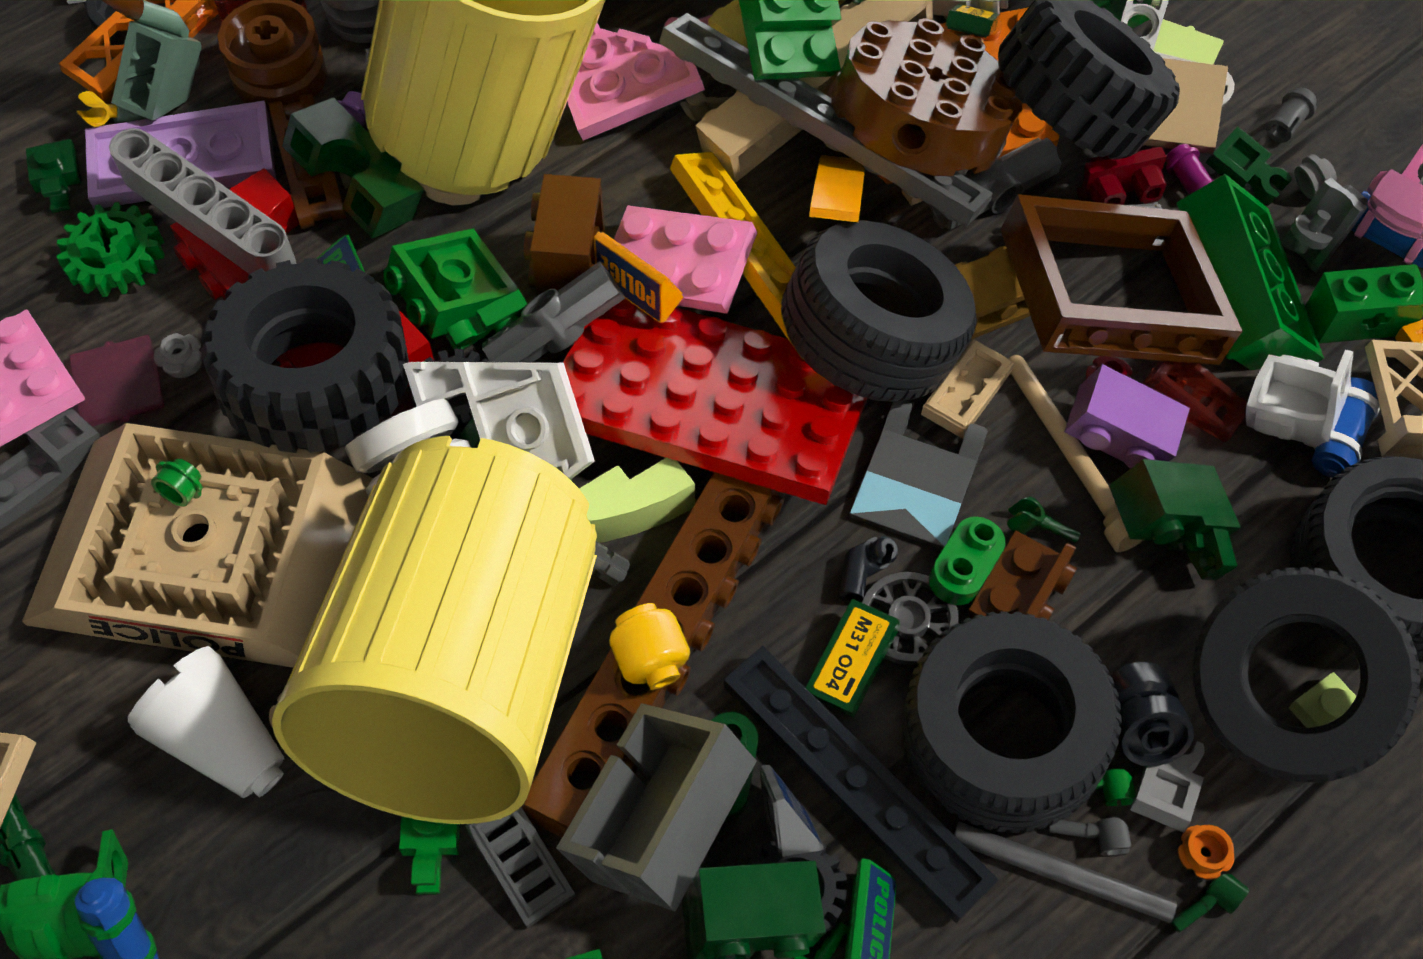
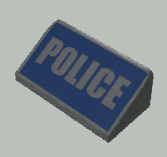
[759,765,824,856]

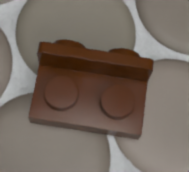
[966,530,1077,621]

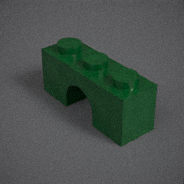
[282,97,424,239]

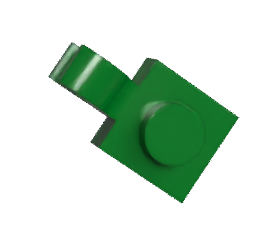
[399,817,460,895]

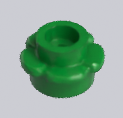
[151,458,203,507]

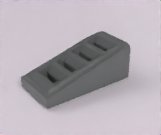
[465,807,576,929]

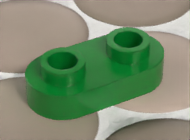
[928,517,1006,605]

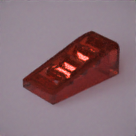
[1142,360,1247,442]

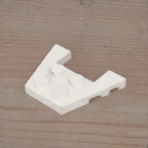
[403,362,595,480]

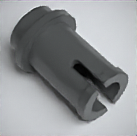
[1265,87,1317,143]

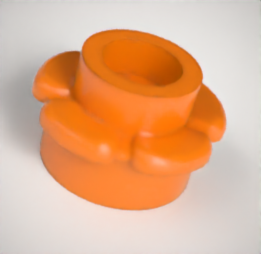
[1178,825,1234,880]

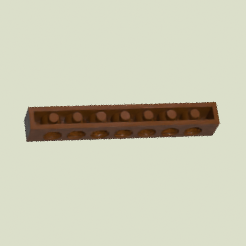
[522,472,784,837]

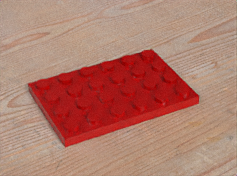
[562,299,867,505]

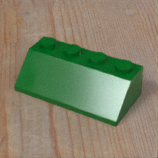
[1177,174,1324,370]

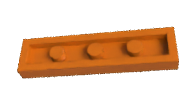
[59,0,222,104]

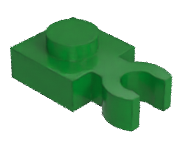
[446,289,527,353]

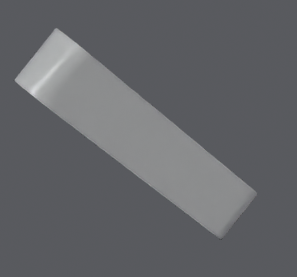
[109,128,297,274]

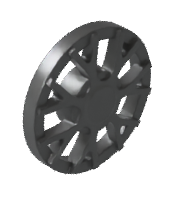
[862,572,958,665]

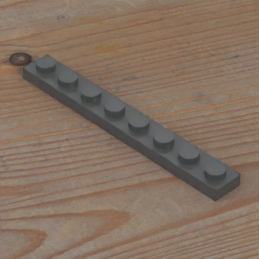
[659,13,993,227]

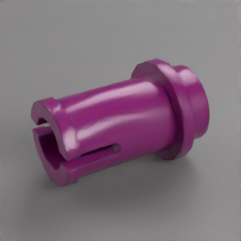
[1165,144,1214,195]

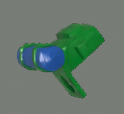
[0,829,159,959]

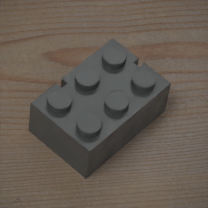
[556,703,756,911]

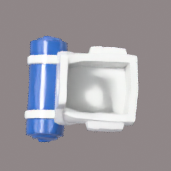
[1246,350,1380,478]

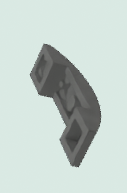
[0,407,100,529]

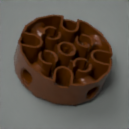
[831,18,1023,176]

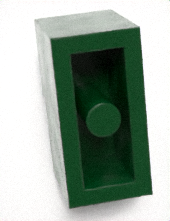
[1109,459,1241,580]

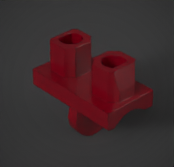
[1076,146,1167,205]

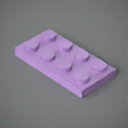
[85,100,276,209]

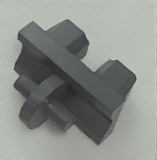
[1281,178,1368,273]

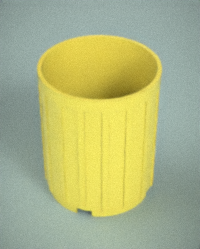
[361,0,605,195]
[272,436,597,824]

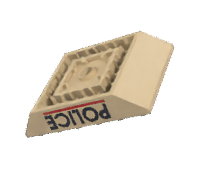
[22,423,373,668]

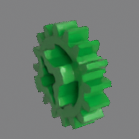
[56,202,165,297]

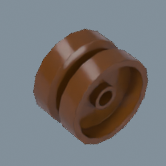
[217,0,328,112]

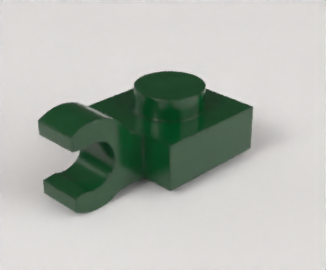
[26,139,81,213]

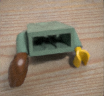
[76,0,201,127]

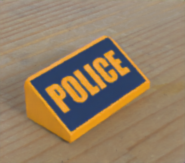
[594,231,683,323]

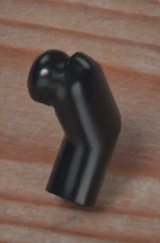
[838,536,898,603]

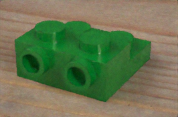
[739,0,842,80]
[384,228,518,338]

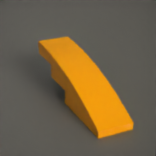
[809,155,865,222]

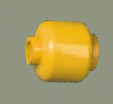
[609,603,690,690]

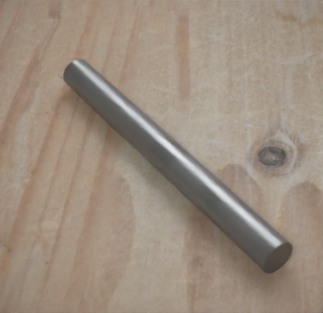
[954,821,1177,923]

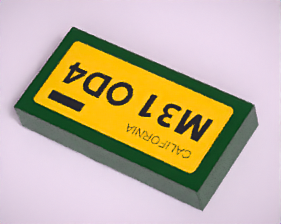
[945,4,1000,38]
[805,599,901,718]

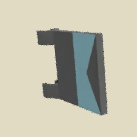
[849,400,988,550]

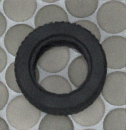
[1290,456,1423,662]

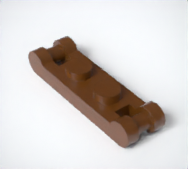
[268,93,347,230]

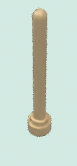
[1009,355,1143,552]

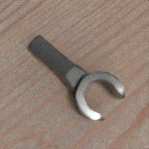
[1050,817,1131,857]

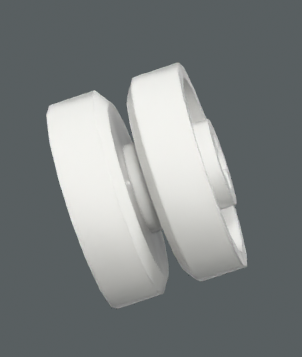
[345,398,472,496]

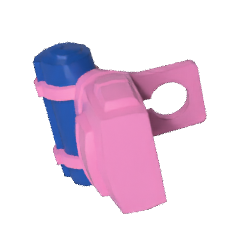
[1351,144,1423,268]

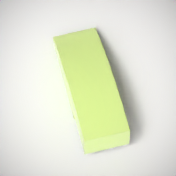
[579,458,695,543]

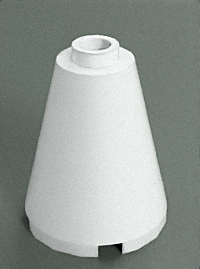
[127,646,284,798]

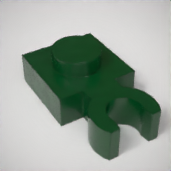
[1205,126,1293,206]

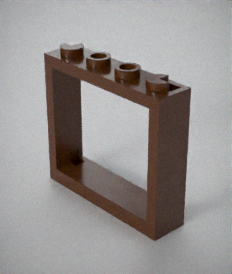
[1000,194,1242,365]

